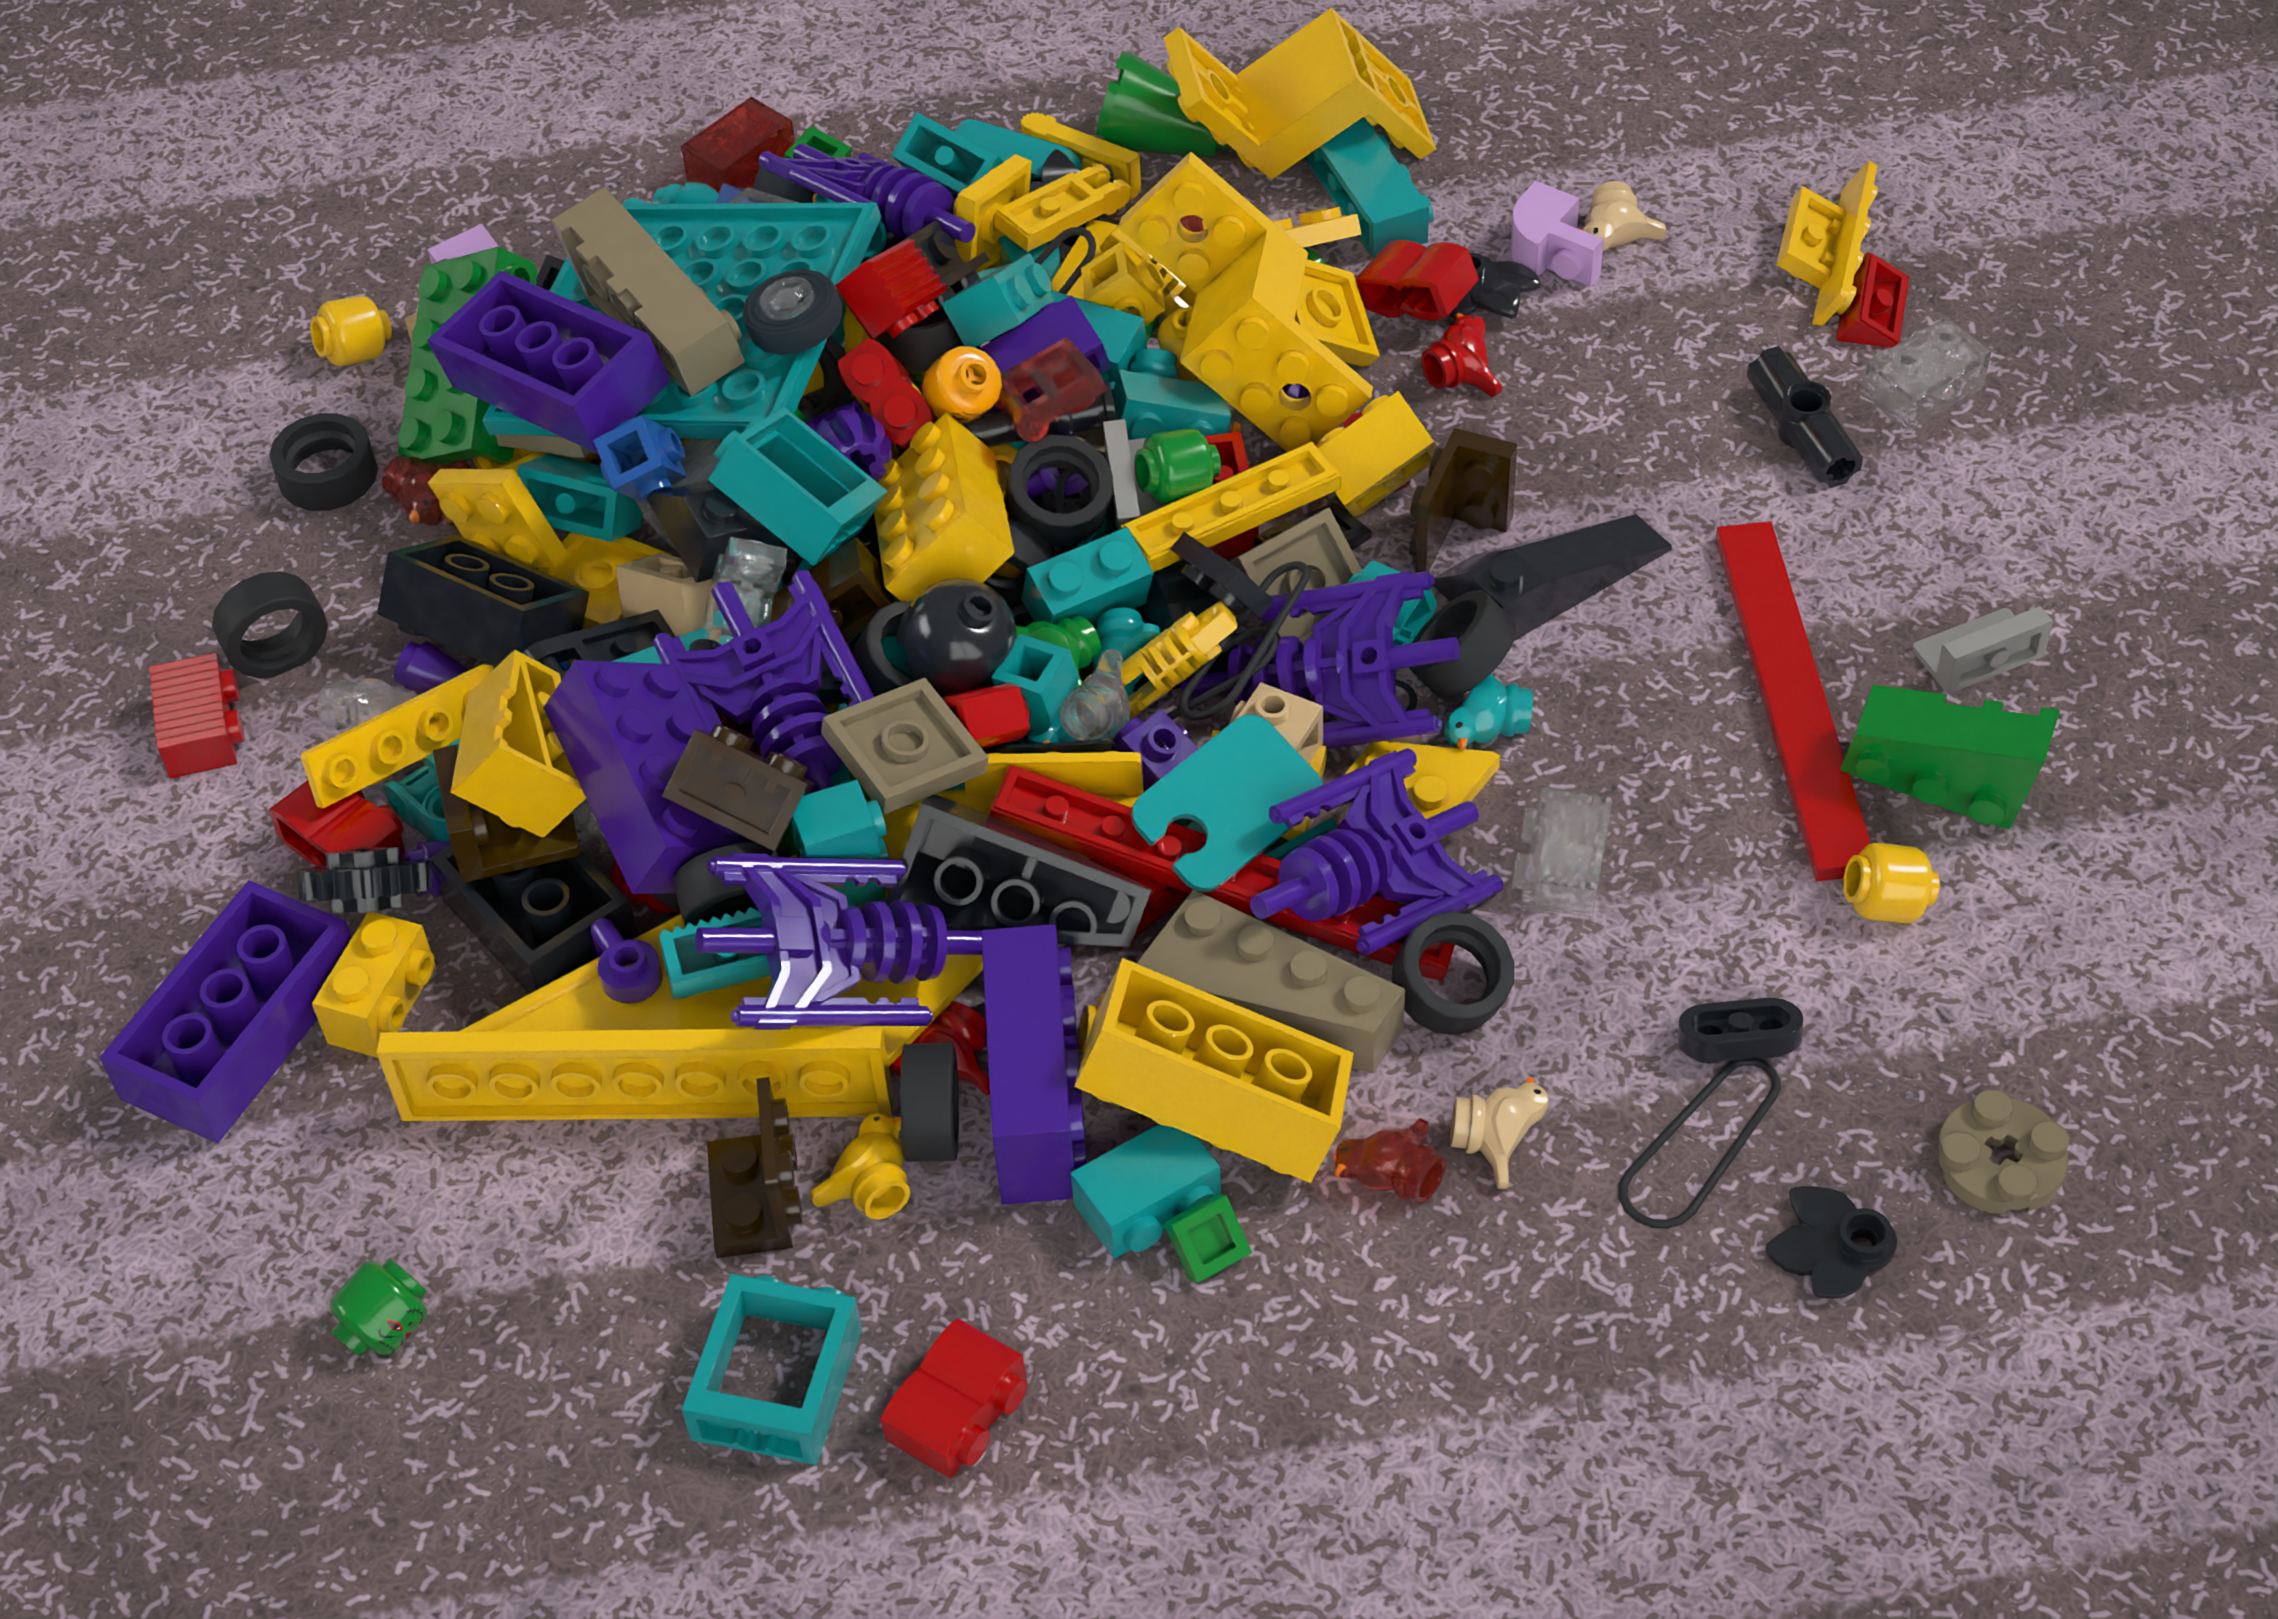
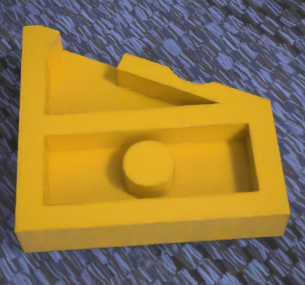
[1344,741,1500,819]

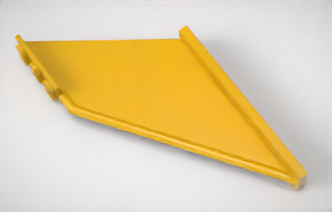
[376,751,1143,1121]

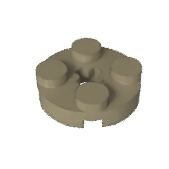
[1936,1090,2069,1214]

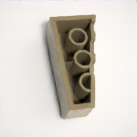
[551,186,745,397]
[1136,890,1405,1073]

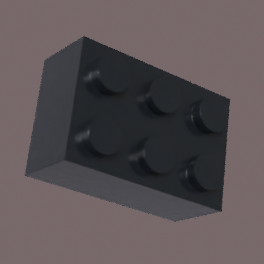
[377,535,590,669]
[430,845,639,994]

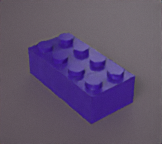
[427,270,671,454]
[543,660,755,894]
[99,880,352,1144]
[981,924,1087,1205]

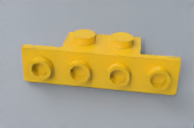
[1776,160,1878,326]
[301,664,494,808]

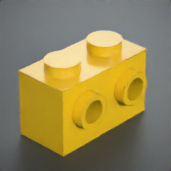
[1317,391,1438,517]
[312,912,436,1058]

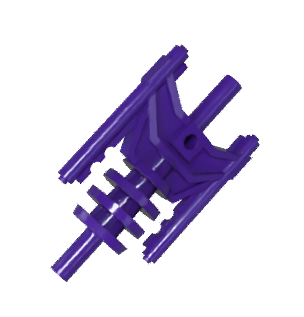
[759,143,976,243]
[653,570,874,793]
[1181,571,1460,749]
[1250,748,1503,955]
[695,853,983,1030]

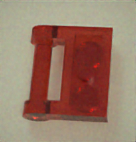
[994,337,1108,442]

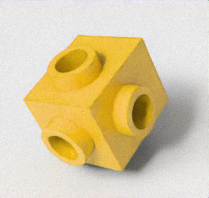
[1081,241,1165,326]

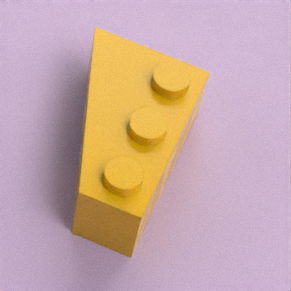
[450,650,586,838]

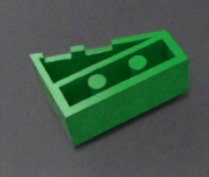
[1840,685,2060,829]

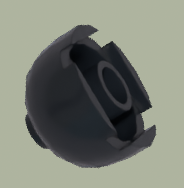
[896,578,1017,696]

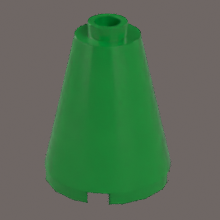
[1096,51,1228,158]

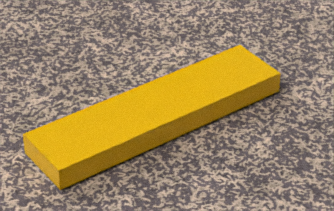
[1121,442,1341,572]

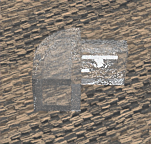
[702,537,787,645]

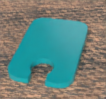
[1131,714,1323,892]

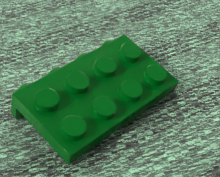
[396,246,537,469]

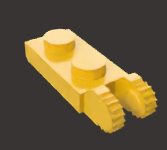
[1020,112,1141,201]
[994,163,1132,252]

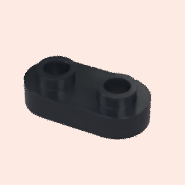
[1678,998,1803,1064]

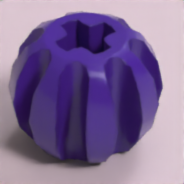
[814,409,892,483]

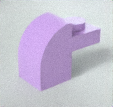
[1511,180,1604,287]

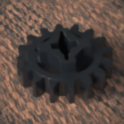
[297,847,432,913]

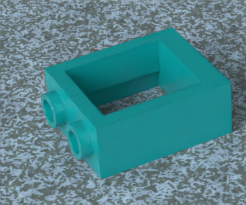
[707,407,888,566]
[682,1274,862,1465]

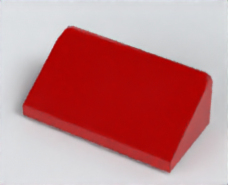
[1835,252,1910,349]

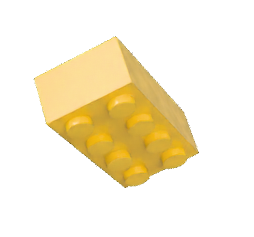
[874,411,1015,602]
[1074,958,1354,1183]

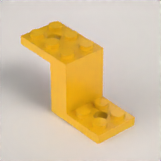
[1163,8,1436,180]
[1118,152,1373,452]

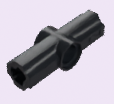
[1747,346,1863,488]

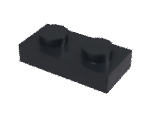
[1170,532,1274,617]

